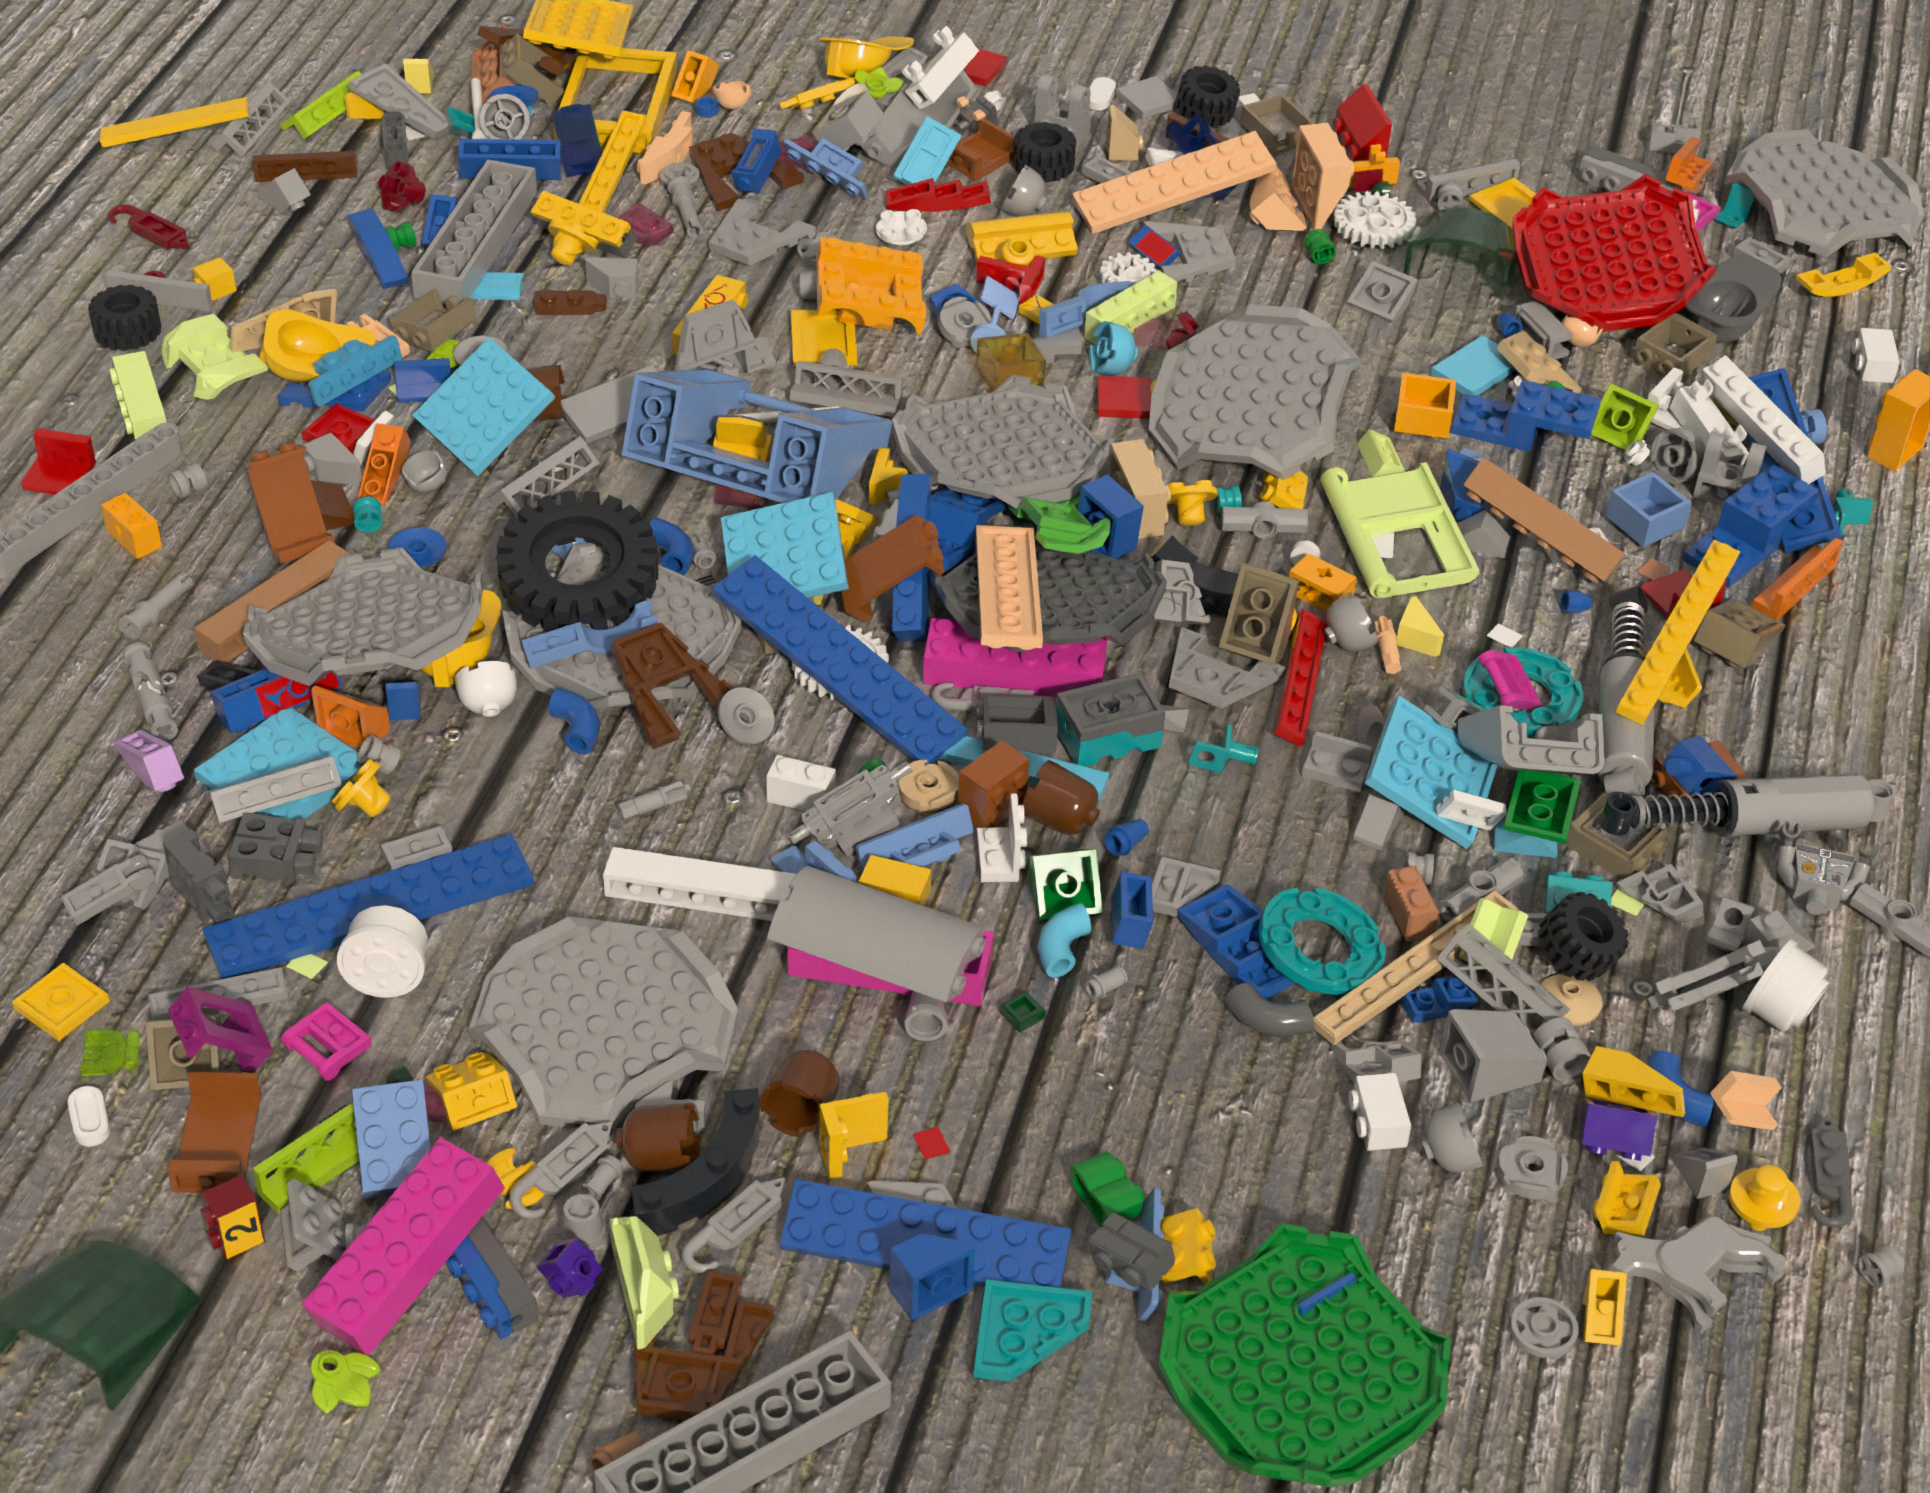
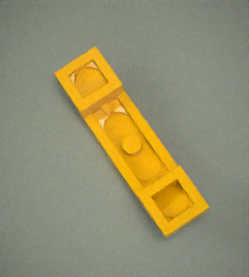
[1795,253,1892,297]

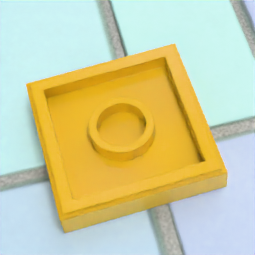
[12,963,110,1041]

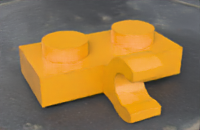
[1349,144,1400,189]

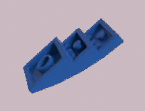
[1177,884,1296,999]

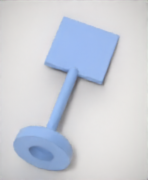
[970,276,1019,358]

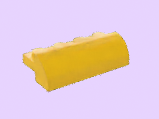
[966,211,1078,263]

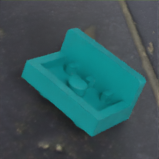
[1544,872,1613,914]

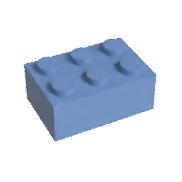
[352,1080,431,1200]

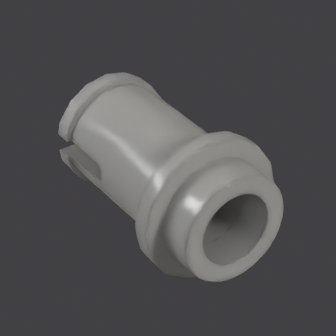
[691,535,716,569]
[1084,965,1128,1000]
[581,1155,623,1200]

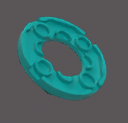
[1462,647,1583,738]
[1258,887,1386,995]

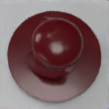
[378,160,426,213]
[1165,310,1199,350]

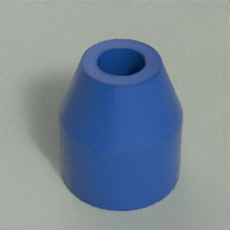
[1497,313,1523,338]
[1560,590,1592,614]

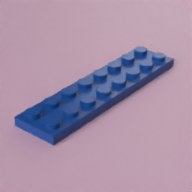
[1745,368,1842,553]
[780,1179,1072,1288]

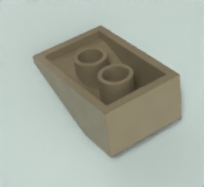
[1219,562,1299,665]
[1693,598,1785,669]

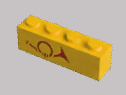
[672,275,748,355]

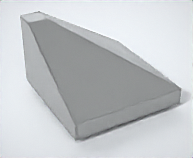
[1161,705,1189,733]

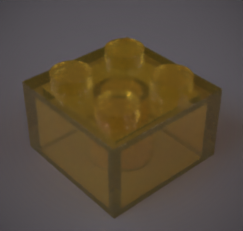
[975,333,1046,392]

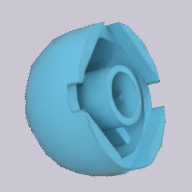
[1089,321,1138,376]

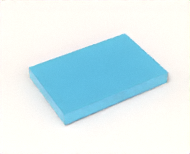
[1431,335,1516,396]

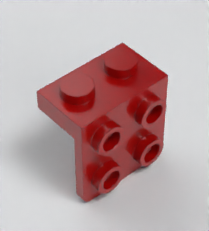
[21,428,96,495]
[1642,570,1727,618]

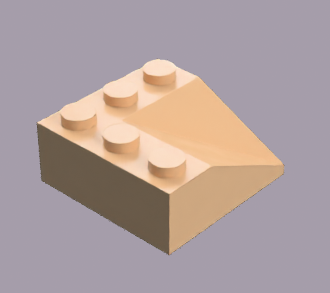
[1291,123,1354,230]

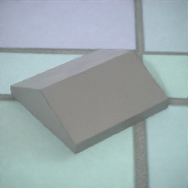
[1347,261,1418,323]

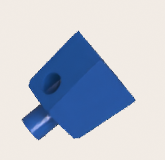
[1663,736,1738,796]

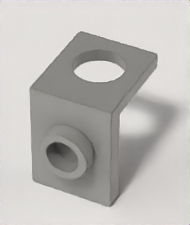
[1705,896,1754,952]

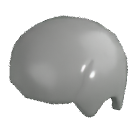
[402,450,448,493]

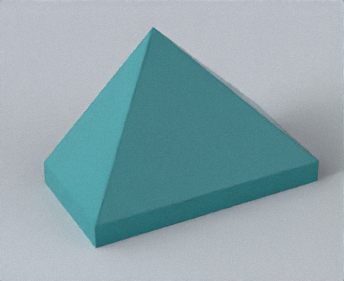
[446,107,475,137]

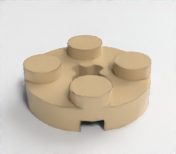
[898,760,959,816]

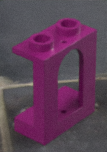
[168,987,273,1073]

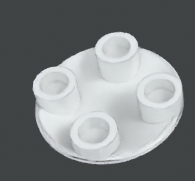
[876,209,927,245]

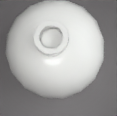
[455,661,517,717]

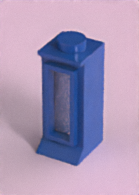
[731,128,782,193]

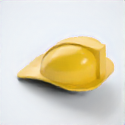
[818,36,914,79]
[258,310,375,382]
[420,590,502,687]

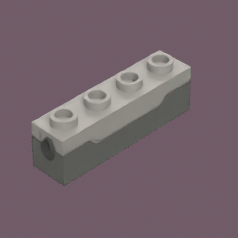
[1577,145,1682,192]

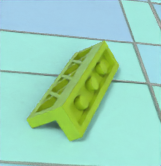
[279,70,361,139]
[253,1102,360,1214]

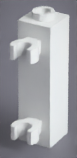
[902,26,979,110]
[1669,379,1749,466]

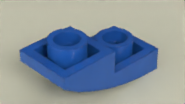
[1399,977,1478,1024]

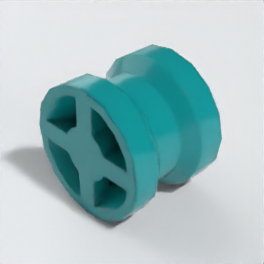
[1213,485,1242,515]
[353,496,383,533]

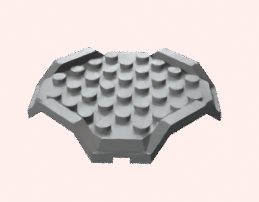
[1724,129,1924,257]
[1149,304,1361,480]
[892,374,1116,509]
[502,543,741,710]
[243,548,483,686]
[468,916,738,1133]

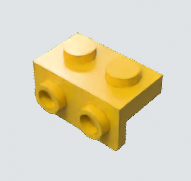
[1259,470,1308,509]
[1644,649,1702,708]
[1593,1161,1661,1236]
[1160,1208,1216,1285]

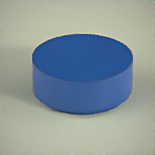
[695,96,719,117]

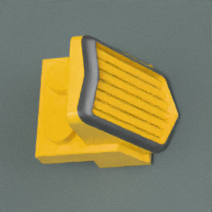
[713,415,774,462]

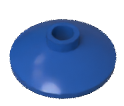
[489,85,539,106]
[388,527,447,568]

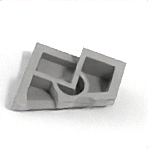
[1649,124,1702,155]
[1151,559,1211,625]
[1617,864,1704,922]

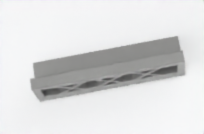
[210,81,291,157]
[1416,159,1520,203]
[790,361,904,417]
[490,436,600,520]
[206,755,342,823]
[1436,924,1570,1039]

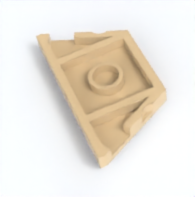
[1497,331,1582,393]

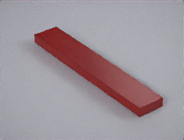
[1274,609,1327,747]

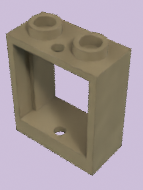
[1633,313,1717,378]

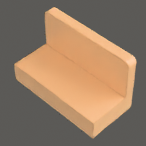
[1710,1071,1782,1130]

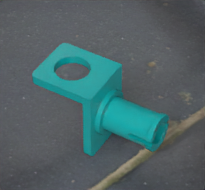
[1715,182,1756,228]
[1833,488,1873,536]
[1188,724,1259,773]

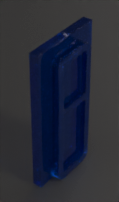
[551,104,602,178]

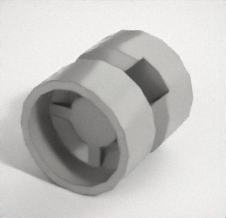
[1533,1017,1591,1081]

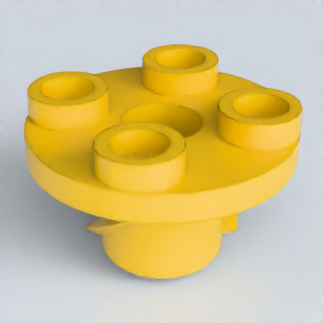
[547,218,599,266]
[1167,480,1218,526]
[331,758,391,817]
[1728,1165,1800,1231]

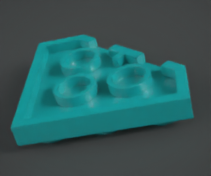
[973,1279,1093,1382]

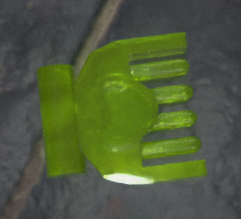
[80,1030,140,1076]

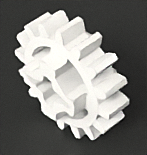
[1100,252,1156,285]

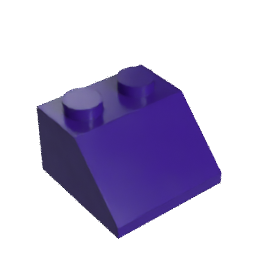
[1579,1097,1657,1161]

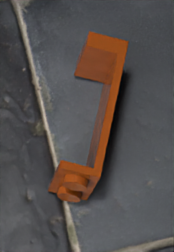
[243,441,335,564]
[841,514,945,622]
[167,1071,262,1193]

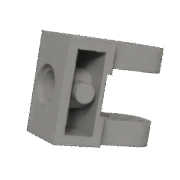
[1034,74,1092,146]
[1693,431,1767,505]

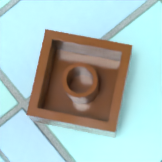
[958,740,1029,828]

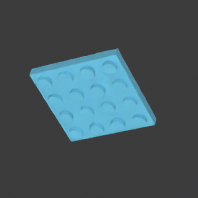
[412,337,556,476]
[721,492,849,598]
[1364,696,1498,849]
[194,708,363,821]

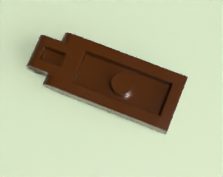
[535,290,607,315]
[688,1270,743,1355]

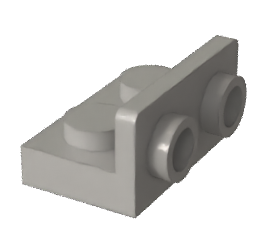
[1302,731,1373,792]

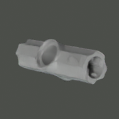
[1221,501,1308,539]
[1438,858,1524,923]
[1850,883,1930,958]

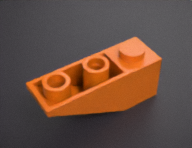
[357,423,411,506]

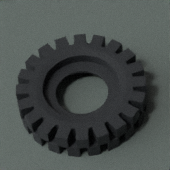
[496,491,658,632]

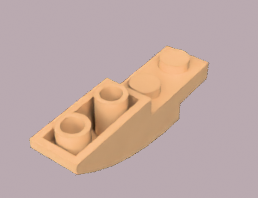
[637,111,693,185]

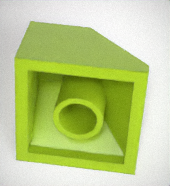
[1591,383,1659,450]

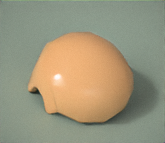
[713,81,752,109]
[1561,314,1603,347]

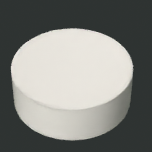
[1290,541,1320,565]

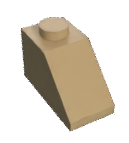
[1106,105,1143,160]

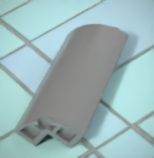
[860,60,977,168]
[767,866,986,1003]

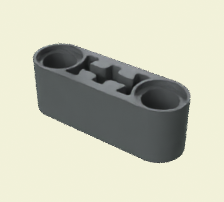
[382,111,409,170]

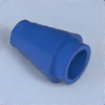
[1104,819,1149,856]

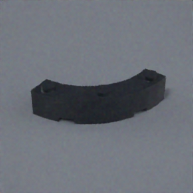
[1149,535,1300,617]
[632,1088,760,1236]

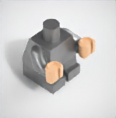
[956,95,999,134]

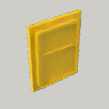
[1469,177,1536,233]
[791,310,857,366]

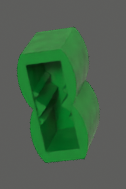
[1070,1151,1144,1228]

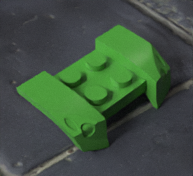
[1008,496,1110,554]

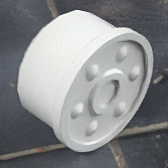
[337,905,428,998]
[1742,939,1829,1032]

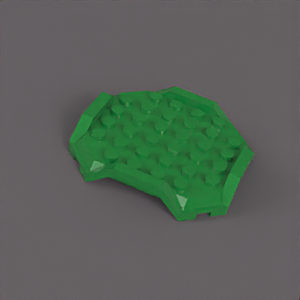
[1158,1224,1451,1487]

